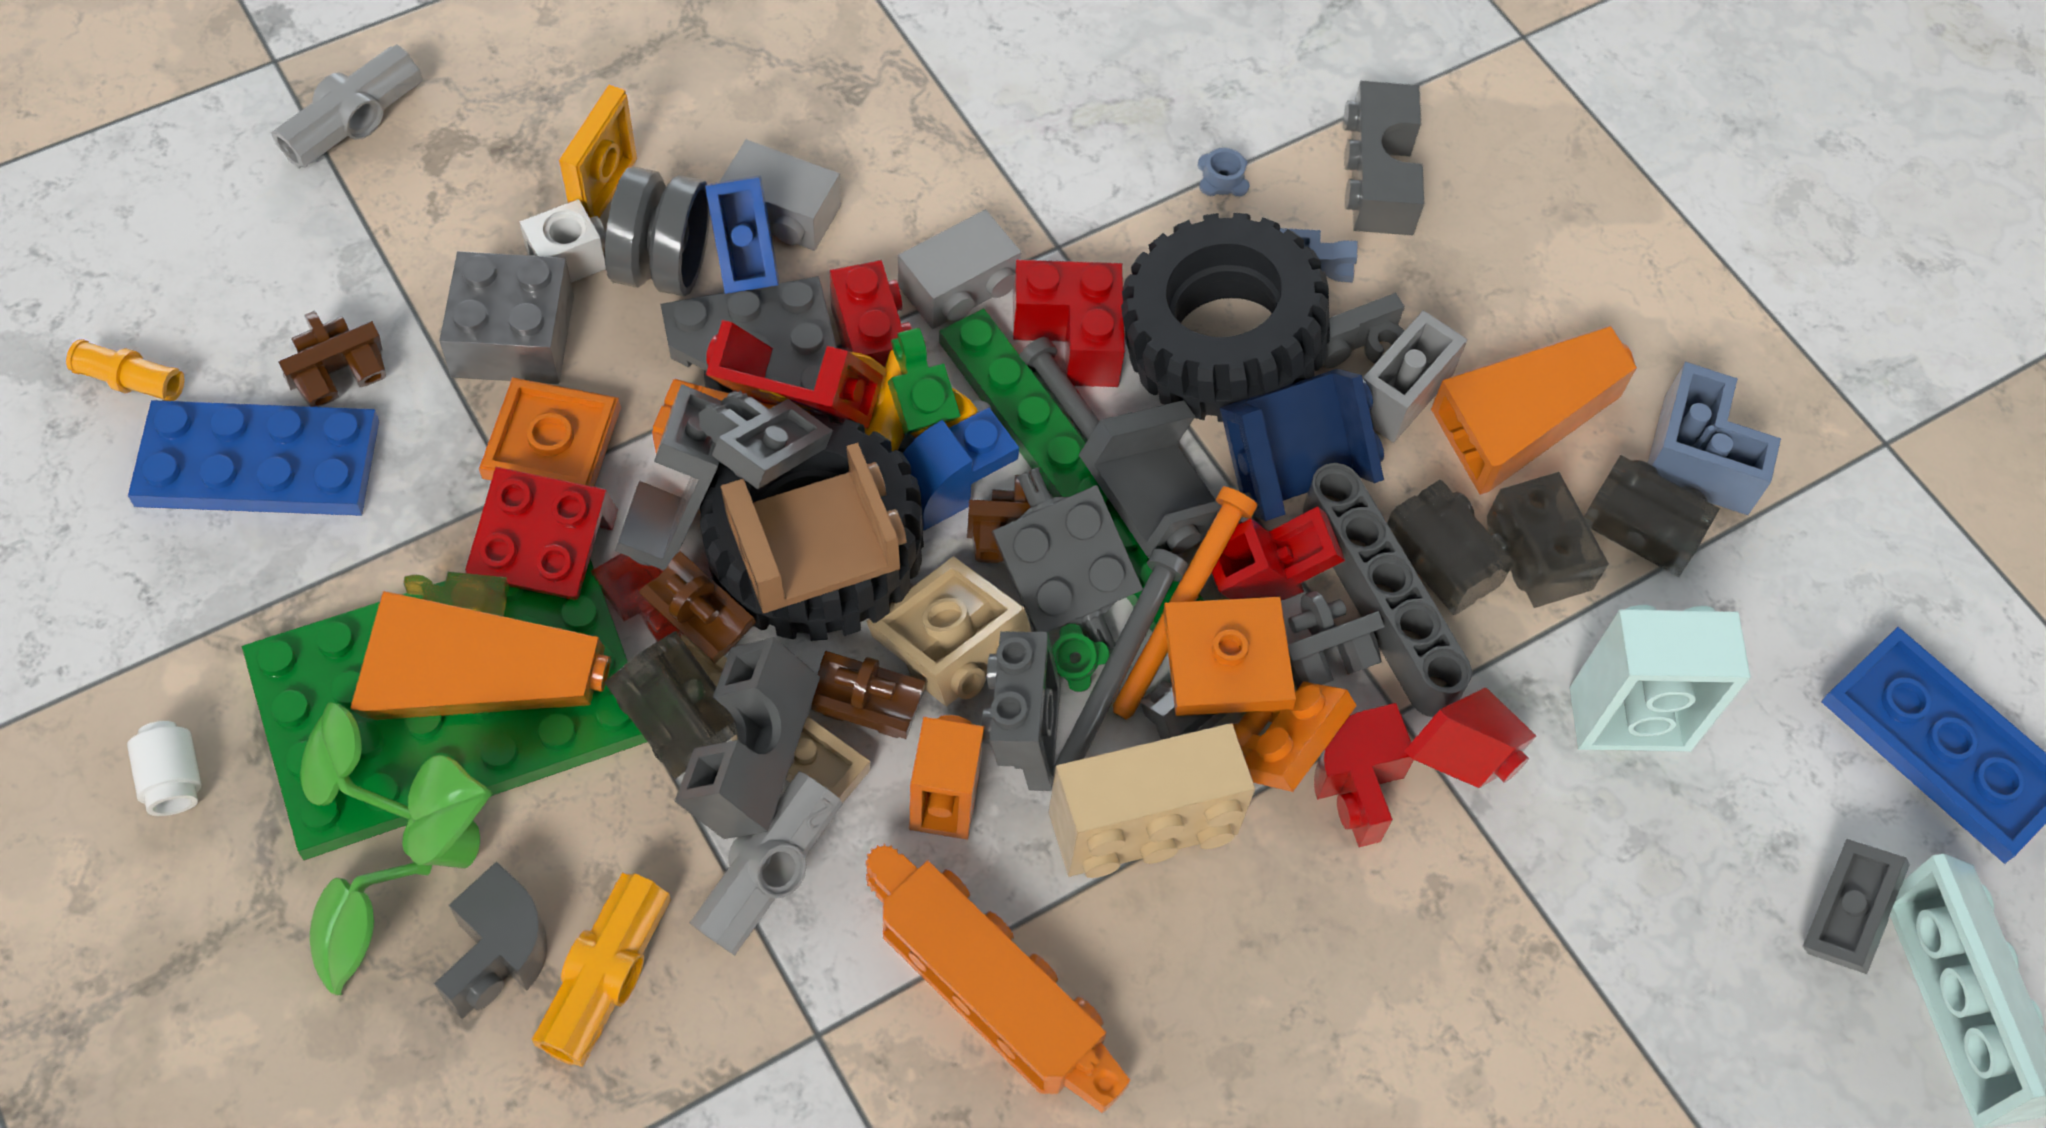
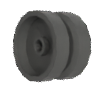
[605,166,710,297]

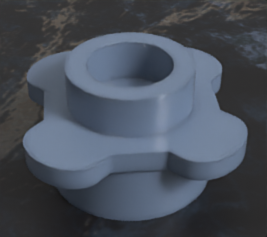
[1198,148,1250,197]

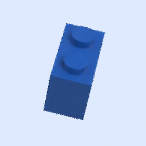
[705,175,779,294]

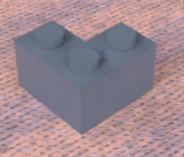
[1643,362,1781,515]

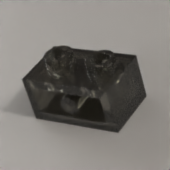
[1487,472,1609,608]

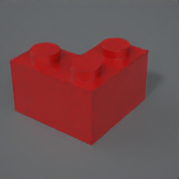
[1013,260,1125,387]

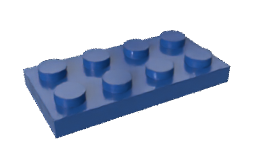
[128,400,379,516]
[1821,627,2046,864]

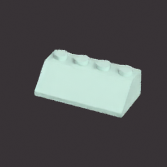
[1890,854,2046,1128]

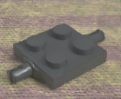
[991,467,1143,649]

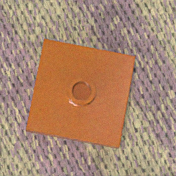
[479,377,621,487]
[1163,597,1296,716]

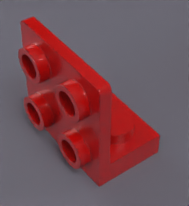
[465,467,618,600]

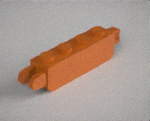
[866,844,1131,1114]

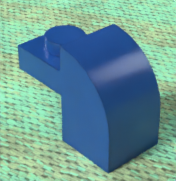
[903,407,1019,531]

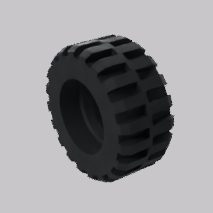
[1121,213,1330,422]
[699,415,924,641]

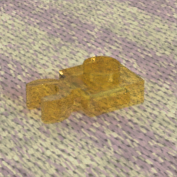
[403,571,509,617]

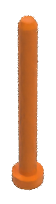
[1113,486,1258,720]

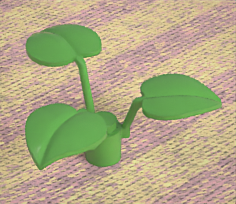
[300,702,492,996]

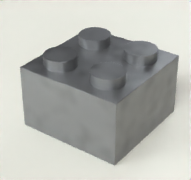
[439,251,574,384]

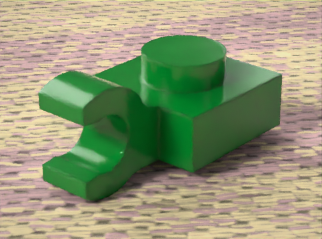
[888,328,961,435]

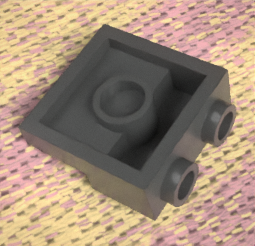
[982,631,1061,791]

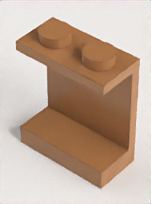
[721,443,906,614]

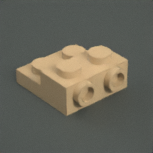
[866,556,1032,707]

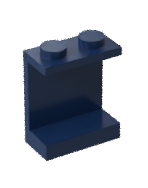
[1220,369,1384,521]

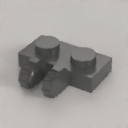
[698,390,833,489]

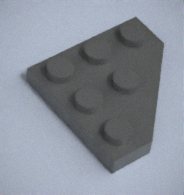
[660,276,837,417]

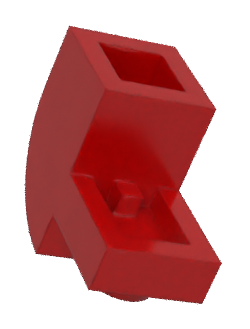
[1212,506,1345,601]
[1314,703,1414,847]

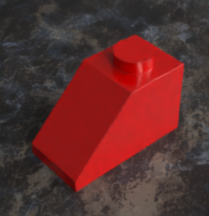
[1404,687,1537,788]

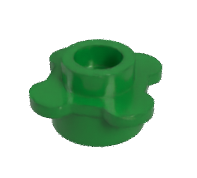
[1052,624,1110,692]

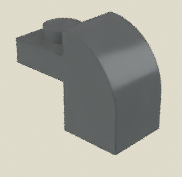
[434,861,547,1019]

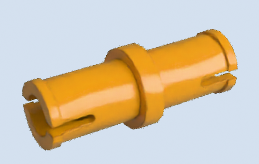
[66,339,185,401]

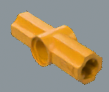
[532,873,671,1067]

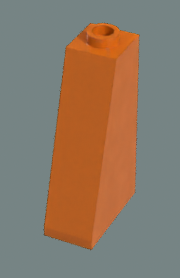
[1431,326,1637,495]
[350,591,611,720]

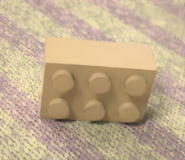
[1048,723,1255,878]

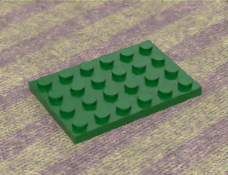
[241,559,655,861]

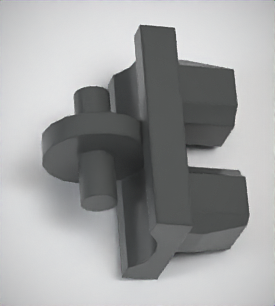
[1288,591,1385,688]

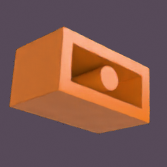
[909,715,984,840]

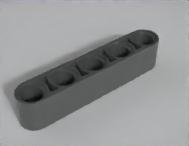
[1303,463,1472,717]

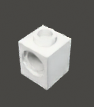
[520,199,606,283]

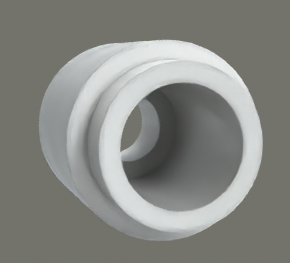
[127,721,202,816]

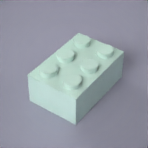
[1569,605,1751,752]

